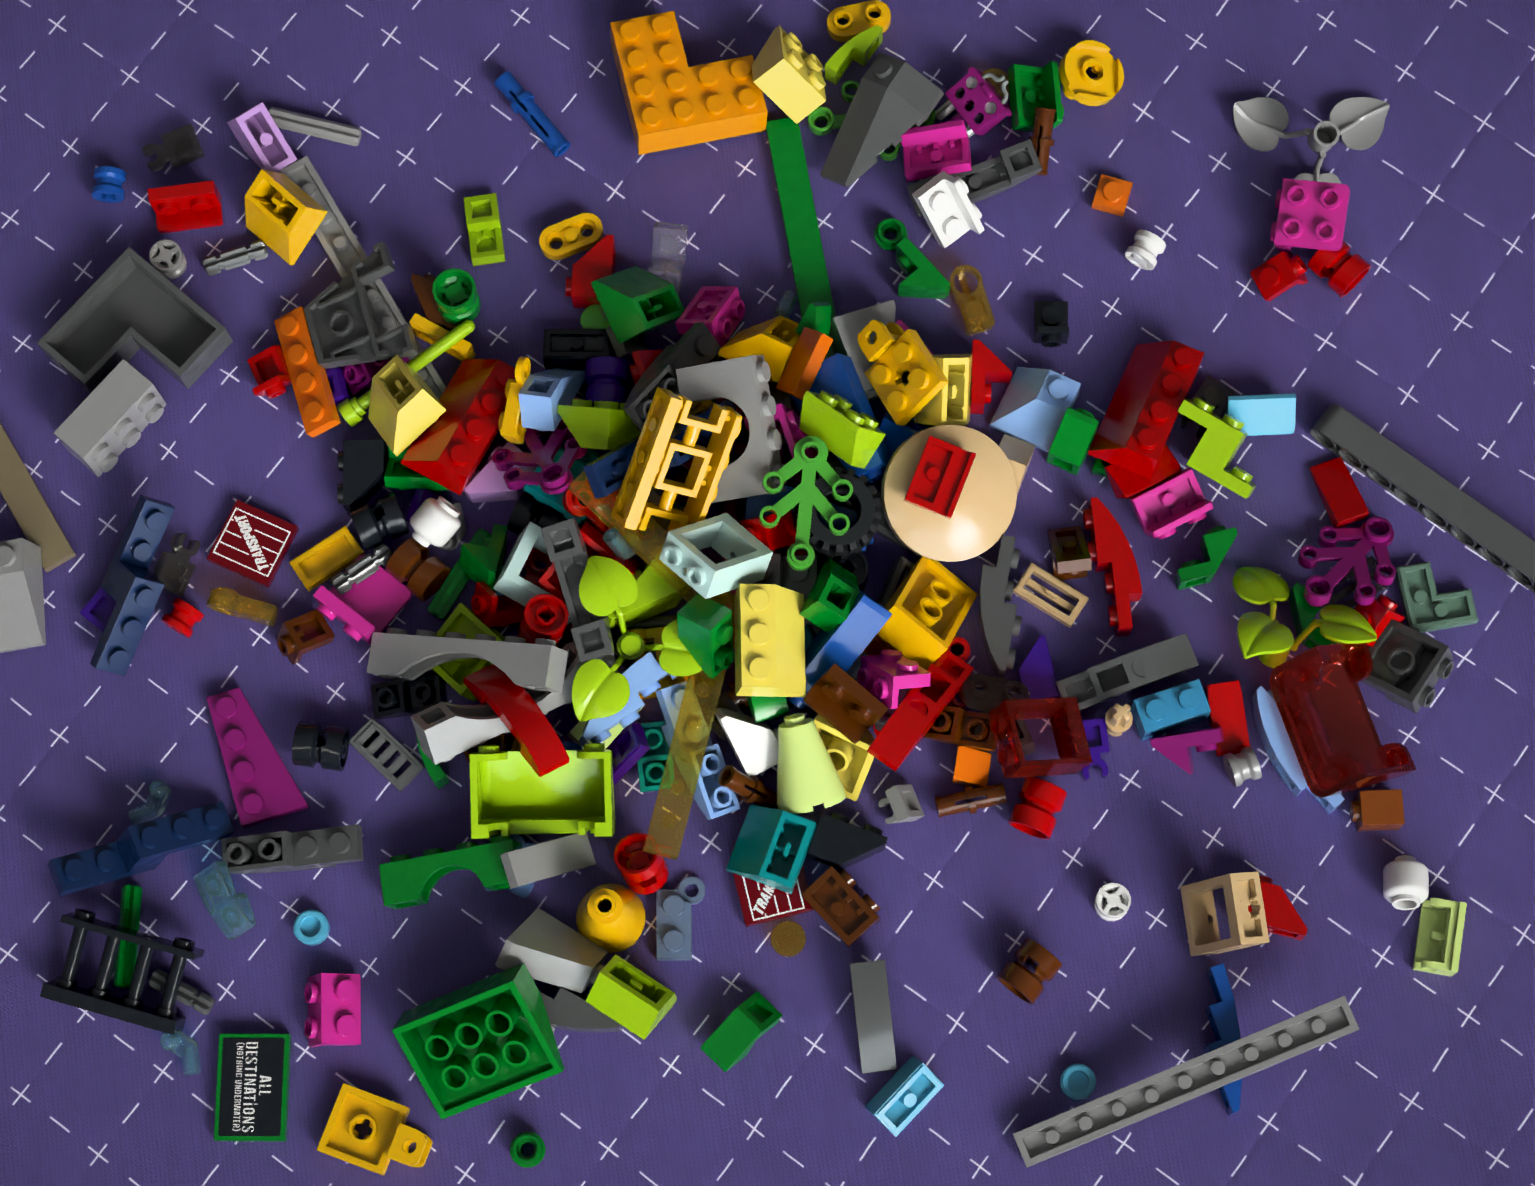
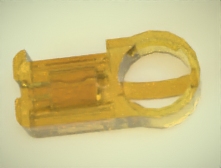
[949,265,995,336]
[206,587,279,627]

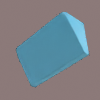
[1225,394,1296,436]
[865,1056,944,1137]

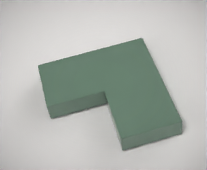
[1395,561,1478,633]

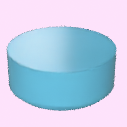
[293,909,330,946]
[1060,1064,1096,1100]

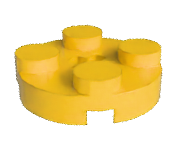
[1059,40,1124,106]

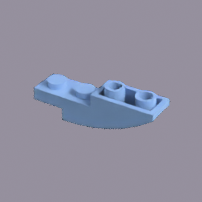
[579,652,679,747]
[655,680,741,820]
[1252,686,1345,814]

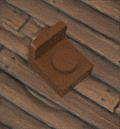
[277,609,335,665]

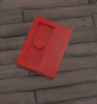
[903,436,976,519]

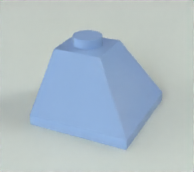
[989,367,1081,453]

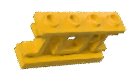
[611,387,742,532]

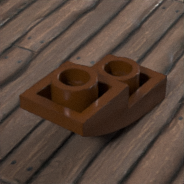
[923,706,1002,752]

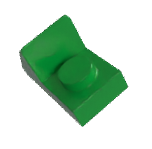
[895,237,950,299]
[460,524,508,593]

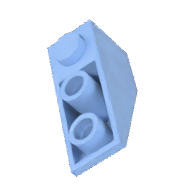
[518,368,585,431]

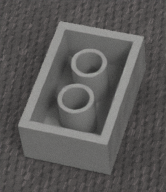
[54,359,167,477]

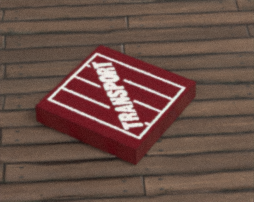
[206,499,299,588]
[729,858,814,927]

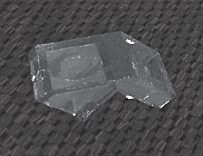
[648,222,688,299]

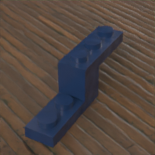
[583,398,743,499]
[90,495,175,676]
[47,801,235,896]

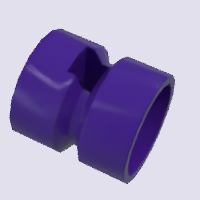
[585,356,629,409]

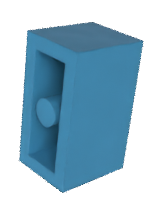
[1130,679,1211,741]

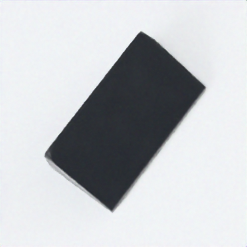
[543,329,611,370]

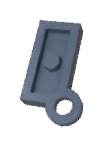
[656,876,706,961]

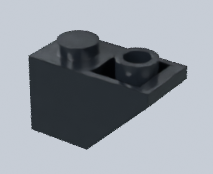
[337,439,388,514]
[808,812,888,870]

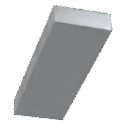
[500,833,596,889]

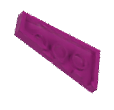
[206,688,310,828]

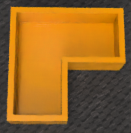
[610,11,768,155]

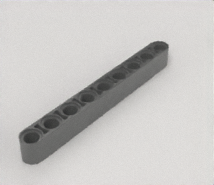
[1310,404,1535,593]

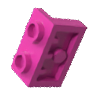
[675,286,745,347]

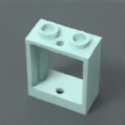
[659,513,773,599]
[493,522,571,626]

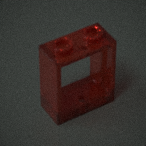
[989,697,1093,778]

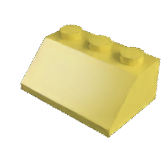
[734,583,806,697]

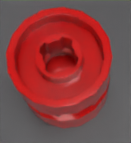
[1307,240,1371,298]
[518,594,569,647]
[1008,777,1067,840]
[614,833,669,895]

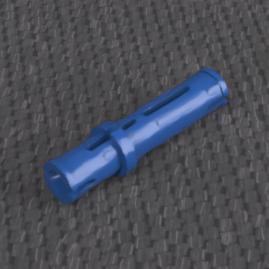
[494,71,571,157]

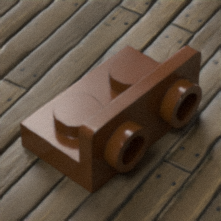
[803,663,888,744]
[801,866,881,947]

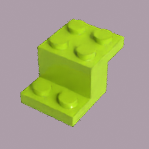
[1177,397,1257,499]

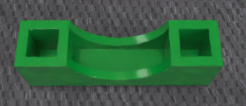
[379,836,528,910]

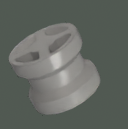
[149,239,187,279]
[1223,746,1262,787]

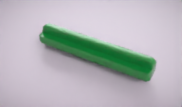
[427,528,491,620]
[114,885,142,988]

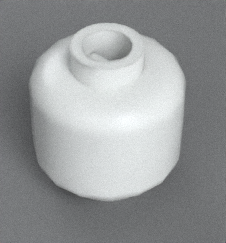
[410,496,461,548]
[1383,855,1429,910]

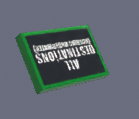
[214,1034,291,1142]

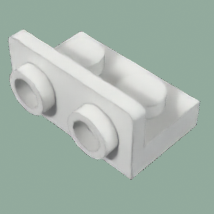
[912,171,985,248]

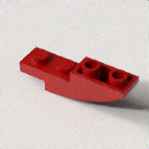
[1083,497,1143,637]
[867,650,974,772]

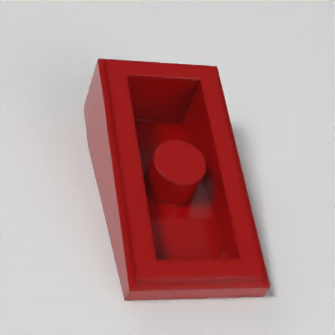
[1309,457,1369,528]
[1204,680,1250,757]

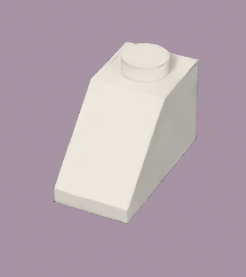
[713,707,778,777]

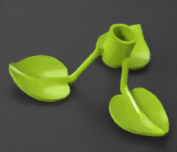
[572,556,703,722]
[1232,567,1377,668]

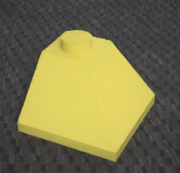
[814,714,875,802]

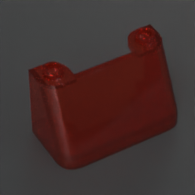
[1269,643,1416,798]

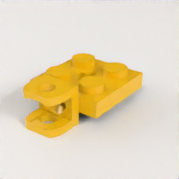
[857,320,949,426]
[317,1083,433,1176]

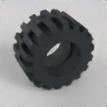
[793,467,882,559]

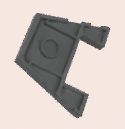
[303,241,419,369]

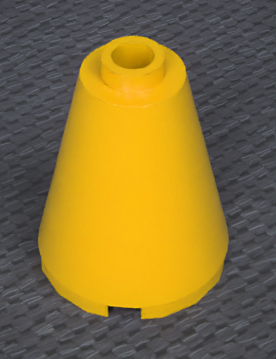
[576,883,646,954]

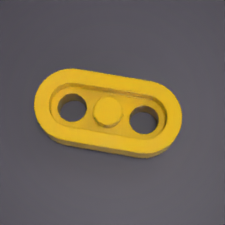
[827,0,891,42]
[539,213,604,261]

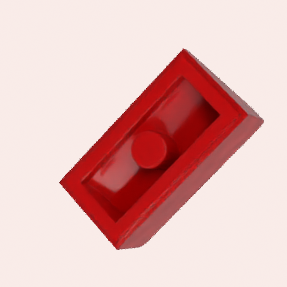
[1104,445,1182,498]

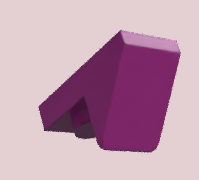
[1150,726,1224,775]

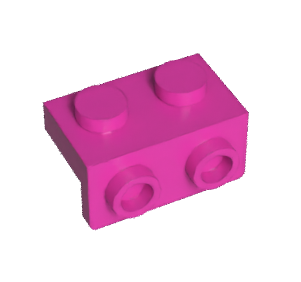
[901,120,972,182]
[1129,468,1214,539]
[857,649,931,709]
[304,973,361,1047]

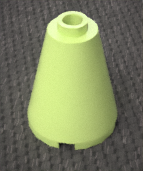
[777,713,846,814]

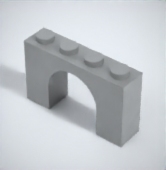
[675,355,787,503]

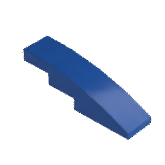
[1204,963,1242,1116]

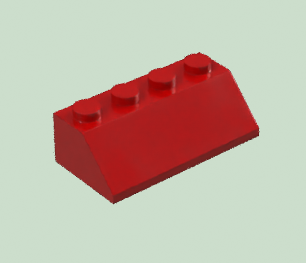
[1088,340,1204,480]
[401,359,515,496]

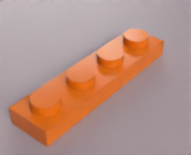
[274,306,341,438]

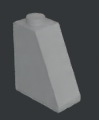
[829,300,896,402]
[495,908,608,993]

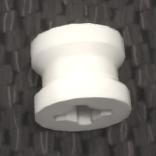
[1125,230,1166,271]
[1094,883,1131,921]

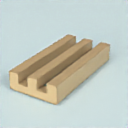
[1013,562,1089,628]

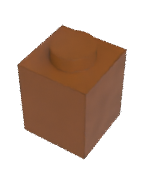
[1349,789,1405,831]

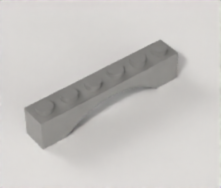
[367,628,568,693]
[411,641,619,765]

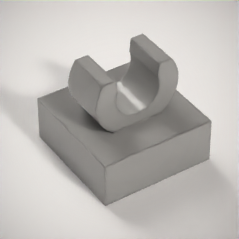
[878,784,925,824]

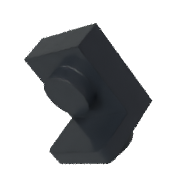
[1034,301,1069,348]

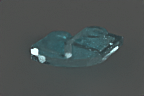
[193,861,257,940]

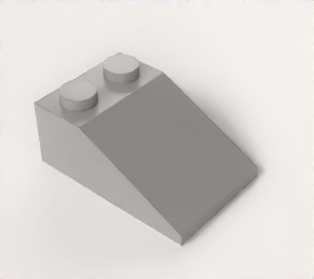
[0,538,46,653]

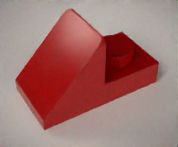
[970,339,1012,414]

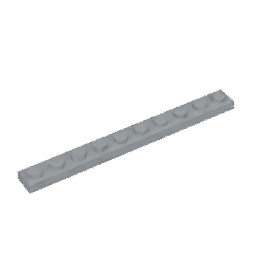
[278,156,446,400]
[1013,995,1360,1167]

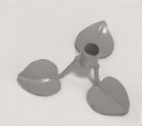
[1233,97,1390,184]

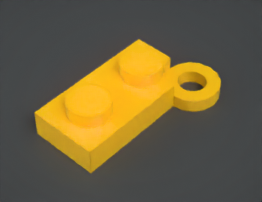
[498,356,531,445]

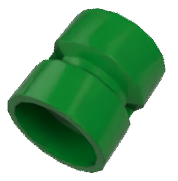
[432,268,481,325]

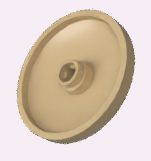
[881,425,1017,562]

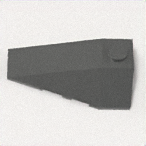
[820,53,944,188]

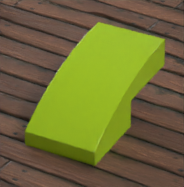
[825,25,883,85]
[464,193,506,266]

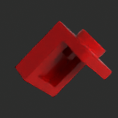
[1249,251,1309,302]
[247,345,292,399]
[471,581,525,627]
[1354,593,1405,647]

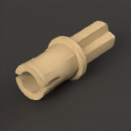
[1105,703,1133,737]

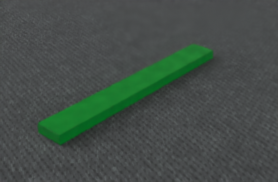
[766,117,836,360]

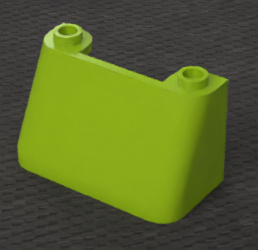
[469,743,616,839]

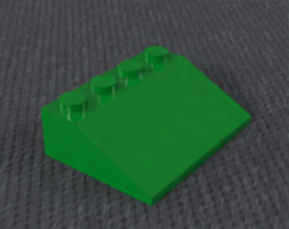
[392,963,564,1120]

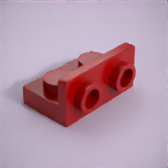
[148,180,224,234]

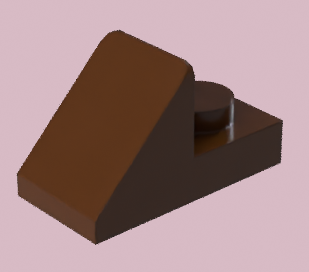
[1047,526,1092,580]

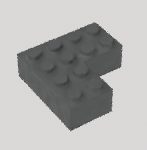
[37,247,233,393]

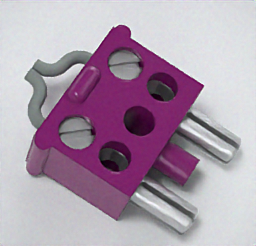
[935,67,1012,138]

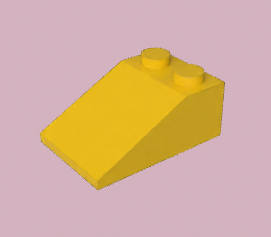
[877,556,978,670]

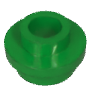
[874,218,907,251]
[510,1132,546,1168]

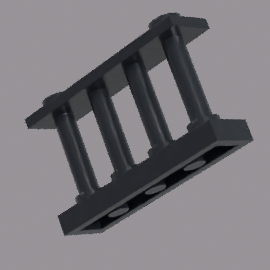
[40,909,204,1035]

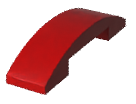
[463,664,570,777]

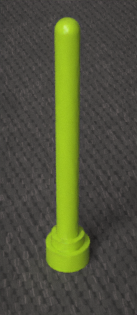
[337,320,475,427]

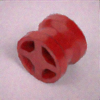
[161,597,204,638]

